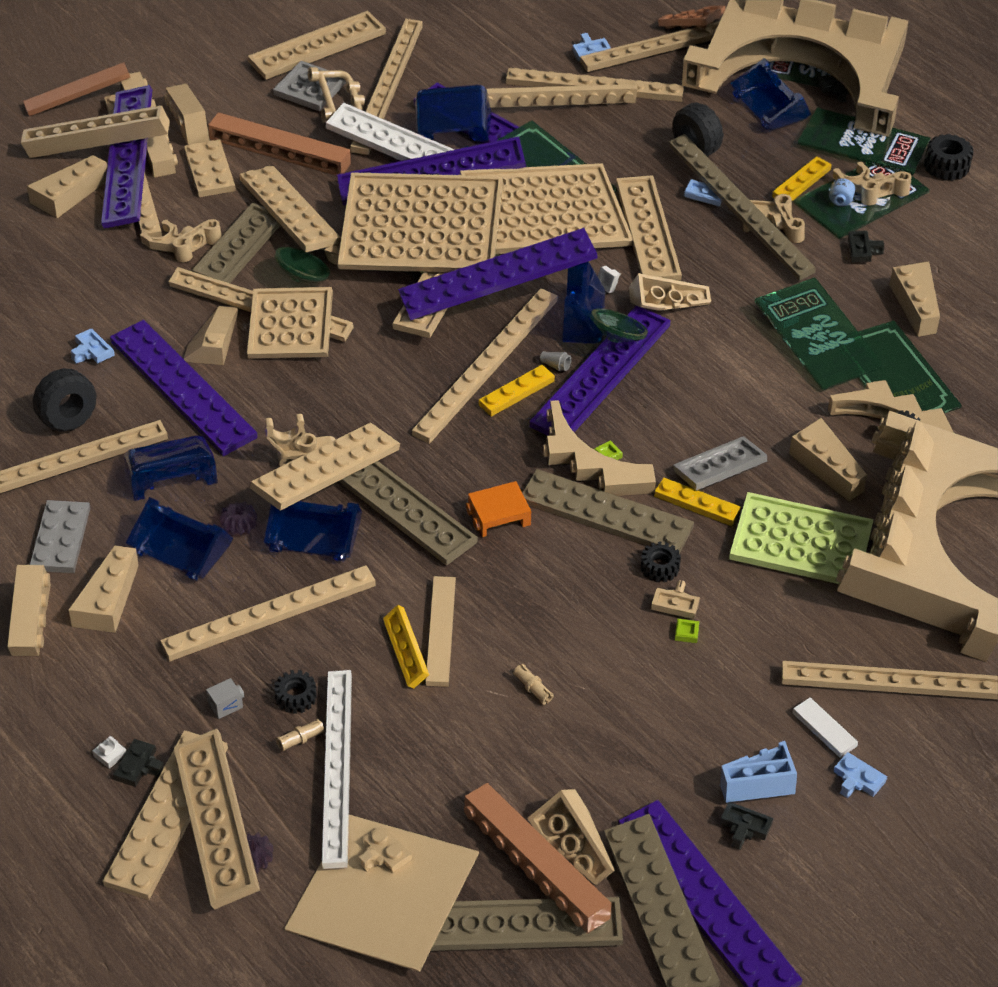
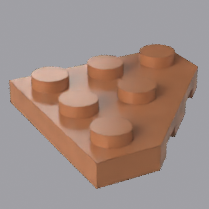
[658,6,725,29]

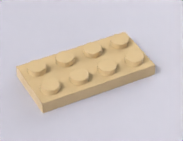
[184,140,236,197]

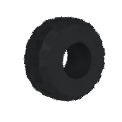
[672,102,724,157]
[32,368,97,432]

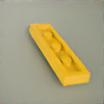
[772,156,832,201]
[479,365,555,417]
[654,477,741,526]
[383,605,429,689]

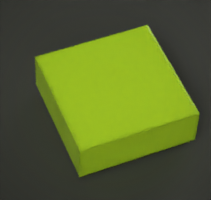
[594,440,623,460]
[675,619,699,643]

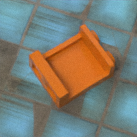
[466,481,531,537]

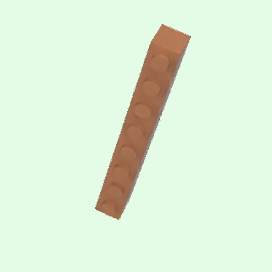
[208,112,351,176]
[464,783,611,934]

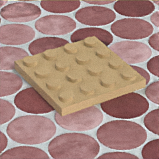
[247,287,333,359]

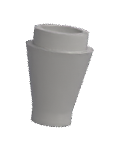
[540,351,571,372]

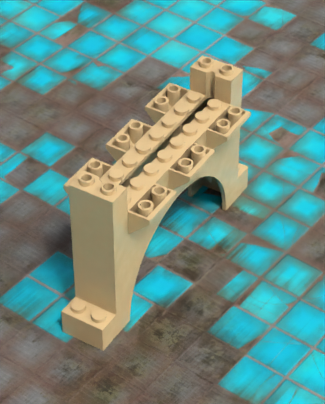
[682,0,909,137]
[836,411,998,662]

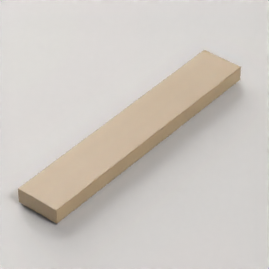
[426,576,456,687]

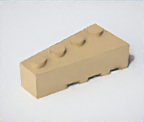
[164,83,210,145]
[27,155,107,218]
[889,262,940,337]
[789,418,867,501]
[69,546,139,633]
[8,565,51,656]

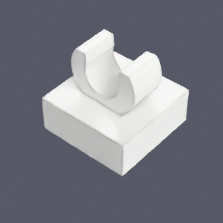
[595,266,621,293]
[93,736,126,769]

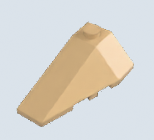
[629,273,711,310]
[184,306,238,365]
[528,789,615,885]

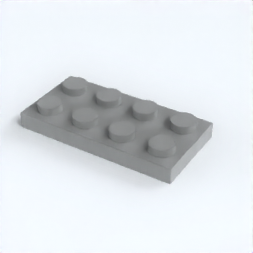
[673,436,767,491]
[30,500,90,573]

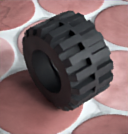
[924,134,974,180]

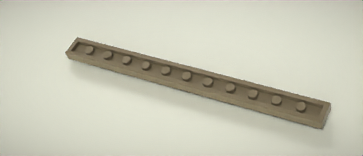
[669,134,816,281]

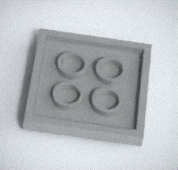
[273,61,346,111]

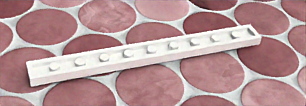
[322,670,352,869]

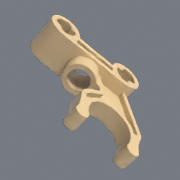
[833,162,911,205]
[743,194,805,243]
[140,219,222,262]
[265,414,336,467]

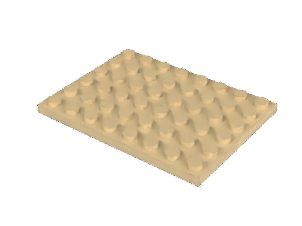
[459,163,633,254]
[338,173,503,272]

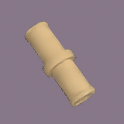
[513,664,554,705]
[276,719,324,751]

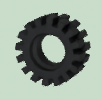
[641,542,681,583]
[274,670,317,714]

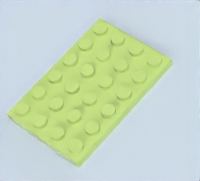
[729,492,874,584]

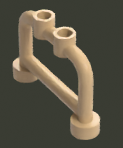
[308,67,365,123]

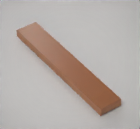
[23,62,130,116]

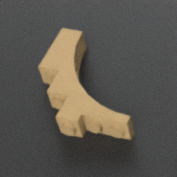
[828,380,954,433]
[543,400,656,496]

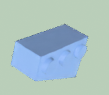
[720,741,797,803]

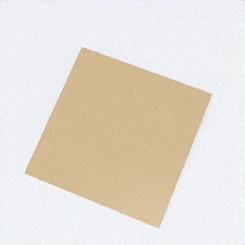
[284,815,479,972]

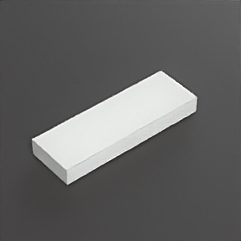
[793,698,858,758]

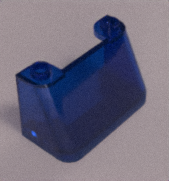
[730,57,811,131]
[415,85,492,141]
[562,261,606,344]
[124,435,218,501]
[126,497,233,581]
[264,501,362,561]

